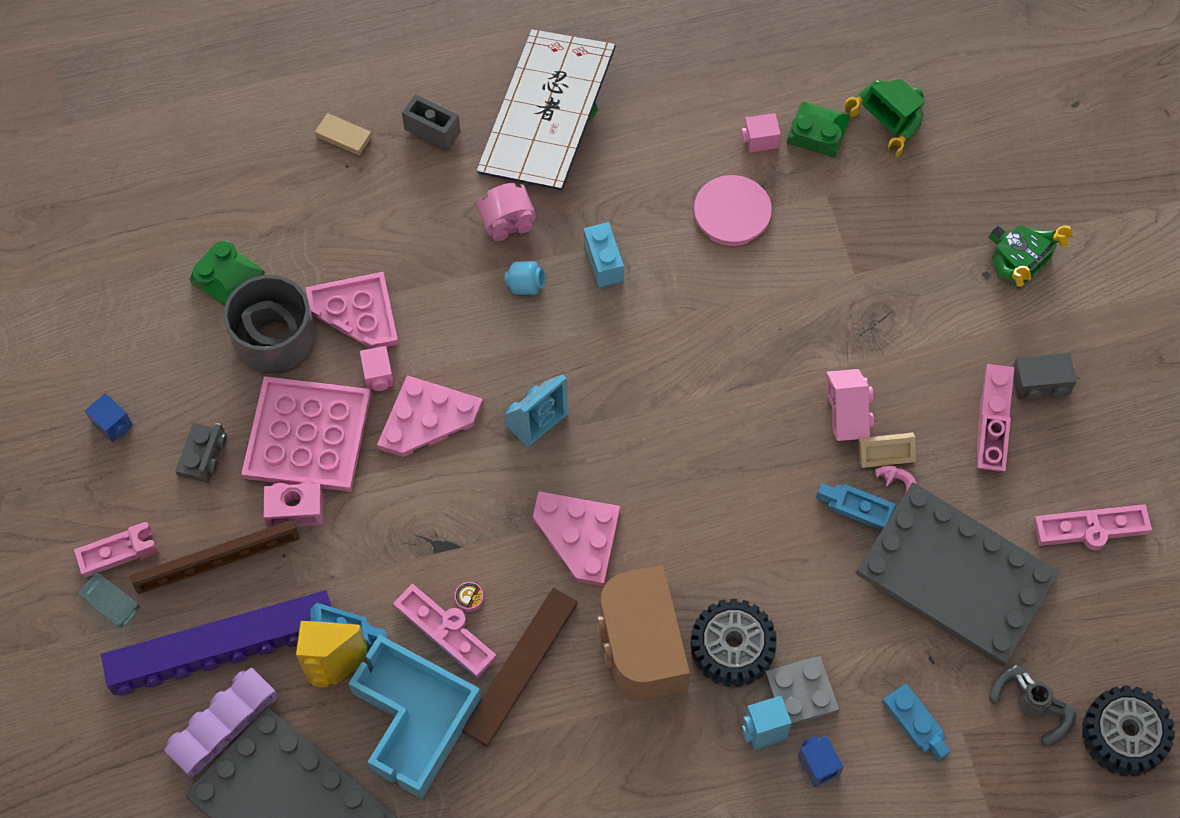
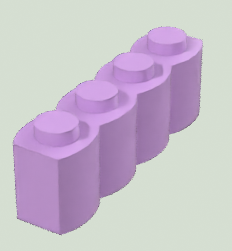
[164,668,278,780]

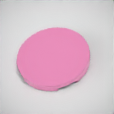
[694,175,772,246]

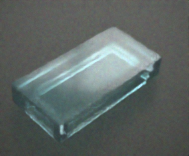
[78,572,140,628]

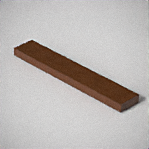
[129,520,300,594]
[462,588,578,747]

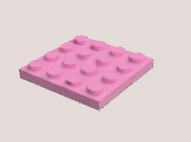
[241,376,371,492]

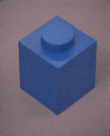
[84,393,133,442]
[798,736,844,787]

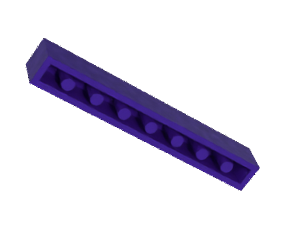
[100,590,332,695]

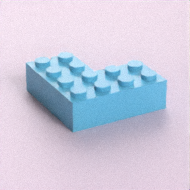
[348,635,482,799]

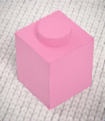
[741,113,781,153]
[360,346,394,391]

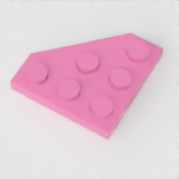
[305,272,399,349]
[377,375,483,457]
[533,491,620,587]

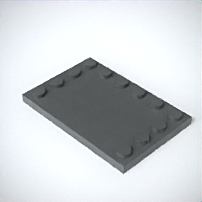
[855,482,1059,666]
[185,706,397,818]

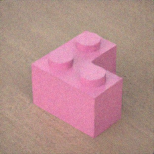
[826,369,874,441]

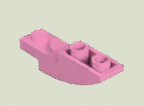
[977,364,1014,472]

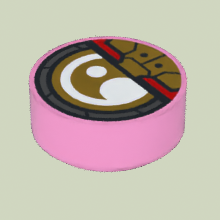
[455,582,484,612]

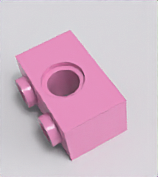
[264,481,324,528]

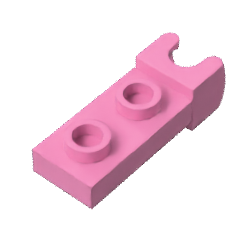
[74,522,159,578]

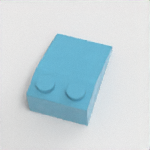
[505,374,568,448]

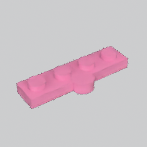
[1033,504,1152,551]
[393,583,497,679]

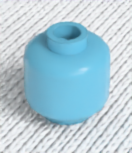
[505,261,546,295]

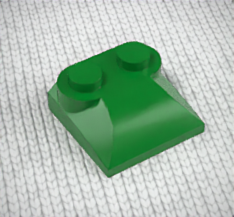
[787,101,851,158]
[189,241,265,306]

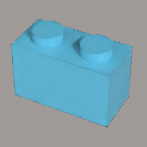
[584,222,624,288]
[741,696,792,750]

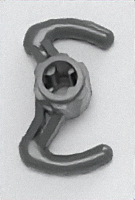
[989,665,1077,746]

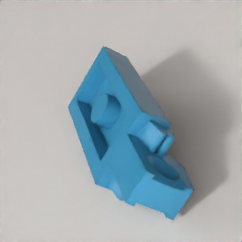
[816,483,896,531]
[310,603,386,648]
[882,683,951,762]

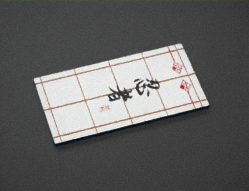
[477,29,616,190]

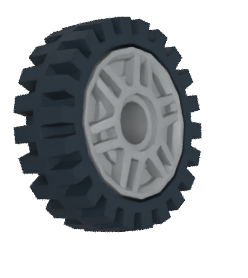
[691,599,777,687]
[1082,685,1175,777]

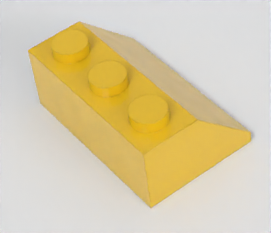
[296,621,369,687]

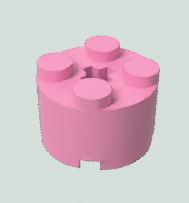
[476,183,536,242]

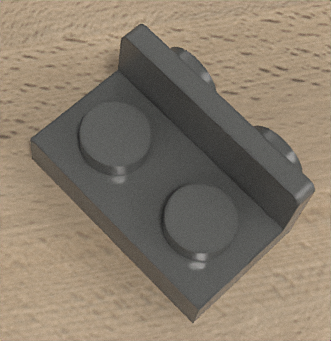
[175,423,227,483]

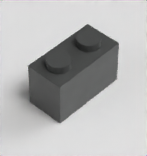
[402,94,461,151]
[1013,353,1077,400]

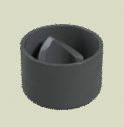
[224,275,316,373]

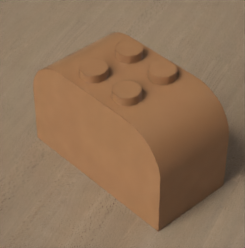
[597,565,690,700]

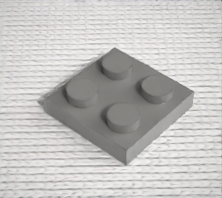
[765,656,839,726]

